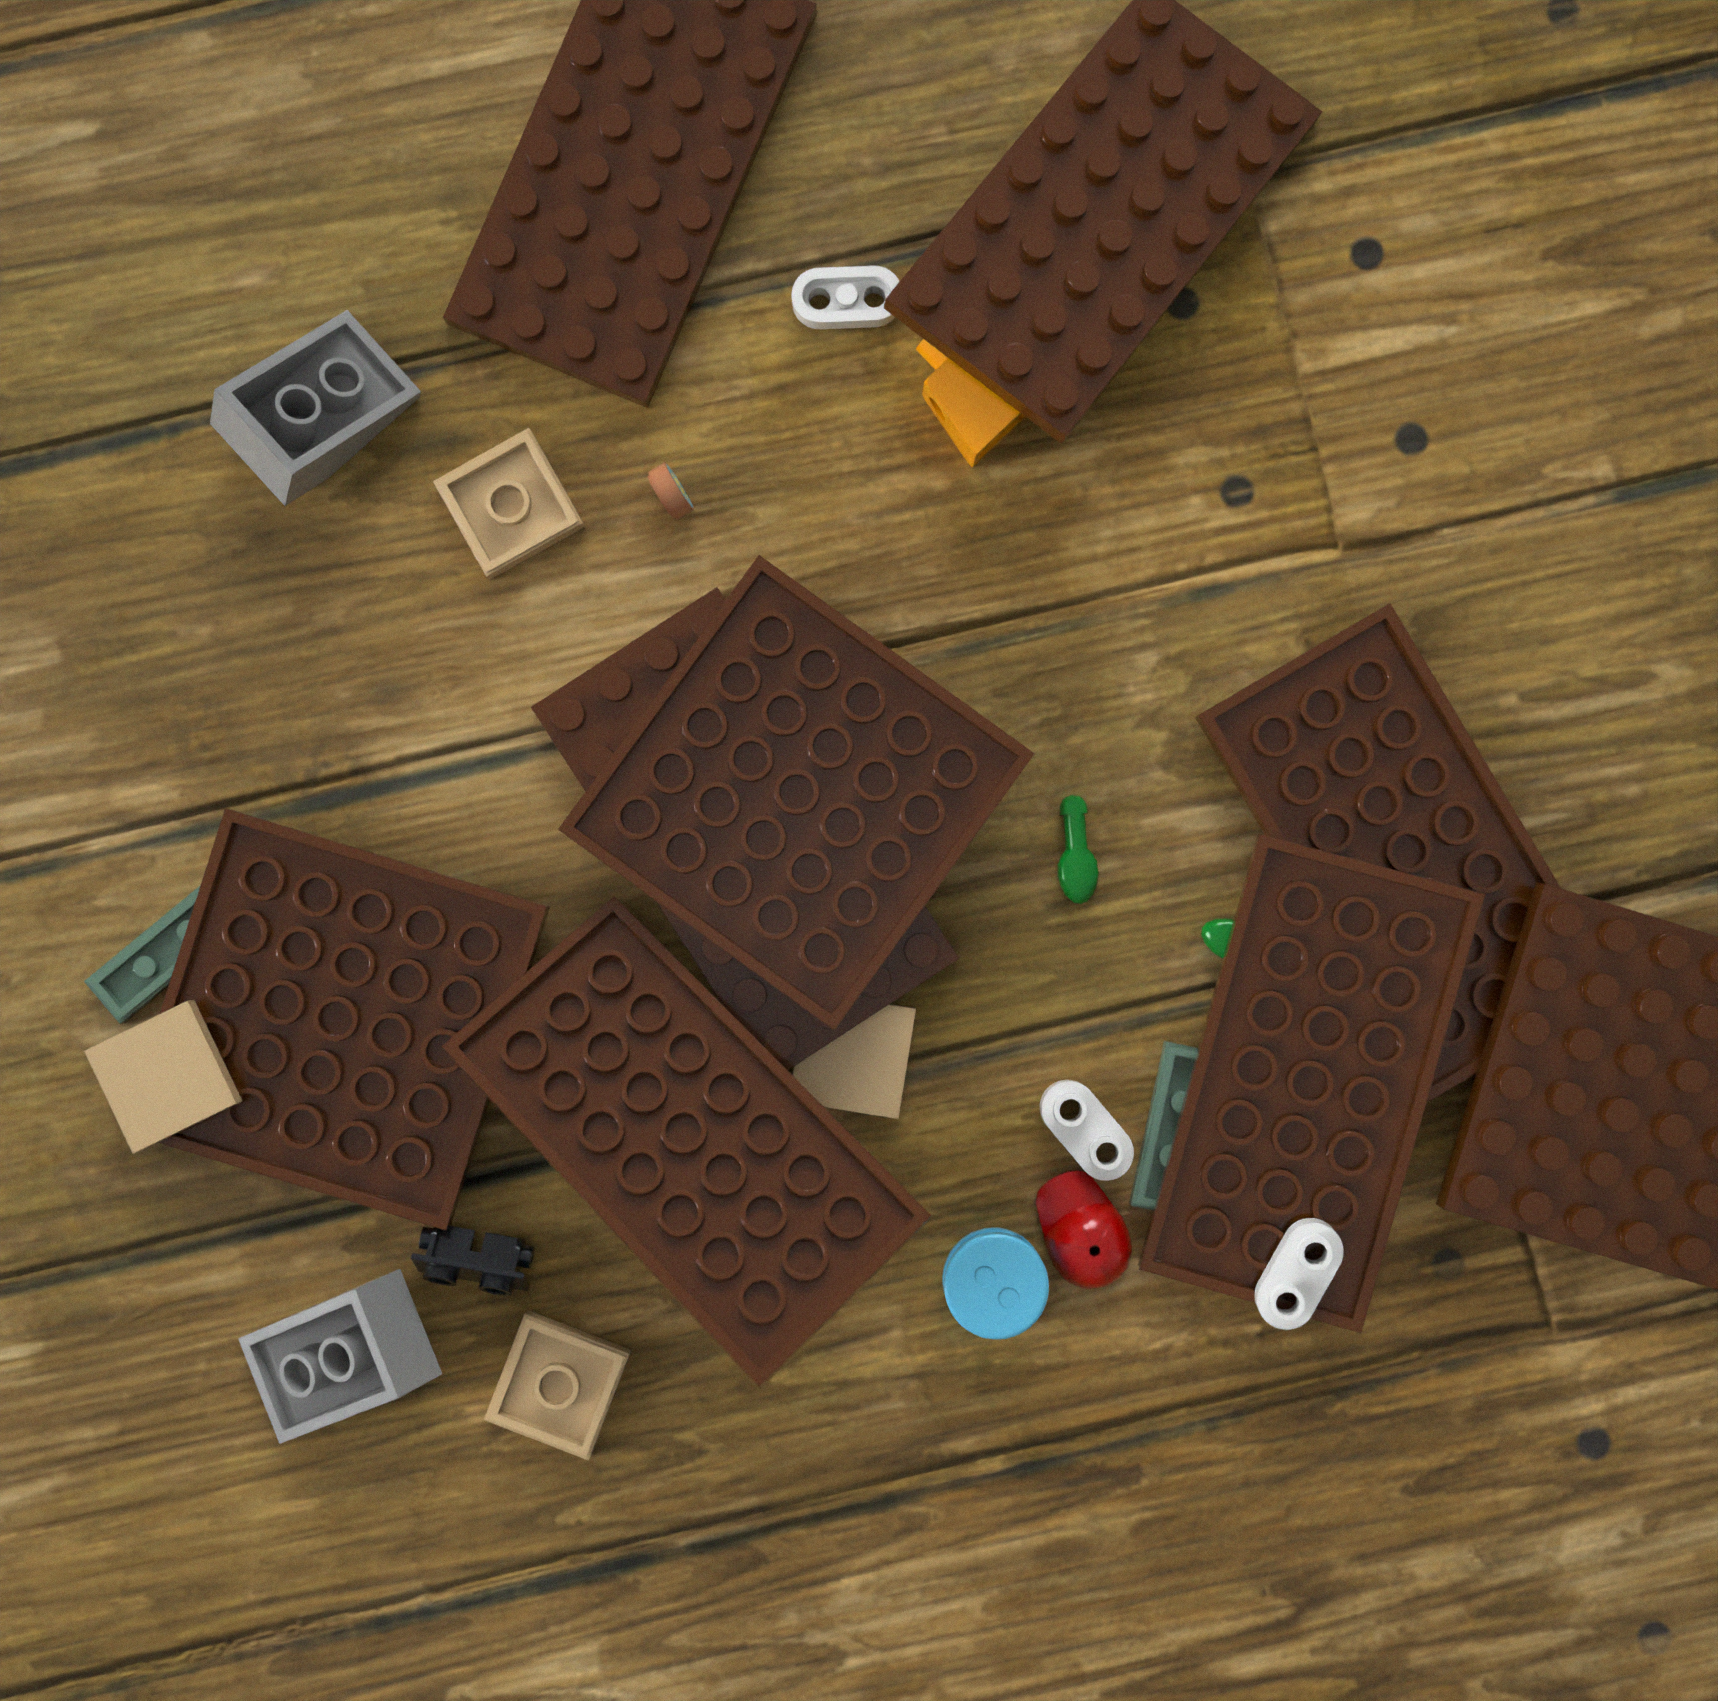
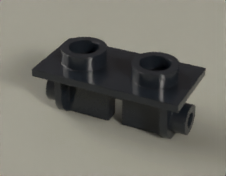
[411,1226,535,1296]

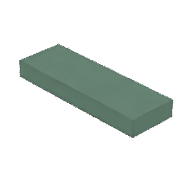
[84,885,201,1024]
[1129,1041,1198,1210]

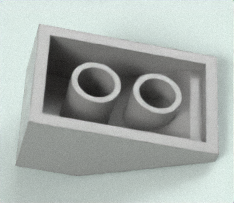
[210,310,421,506]
[238,1269,442,1444]

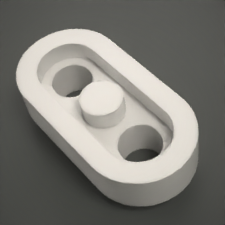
[792,266,899,329]
[1040,1080,1134,1181]
[1254,1218,1344,1330]

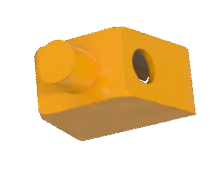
[916,339,1025,468]

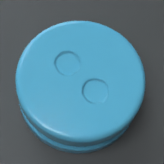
[942,1227,1049,1340]

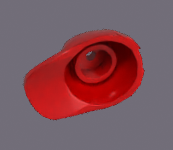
[1035,1170,1132,1289]

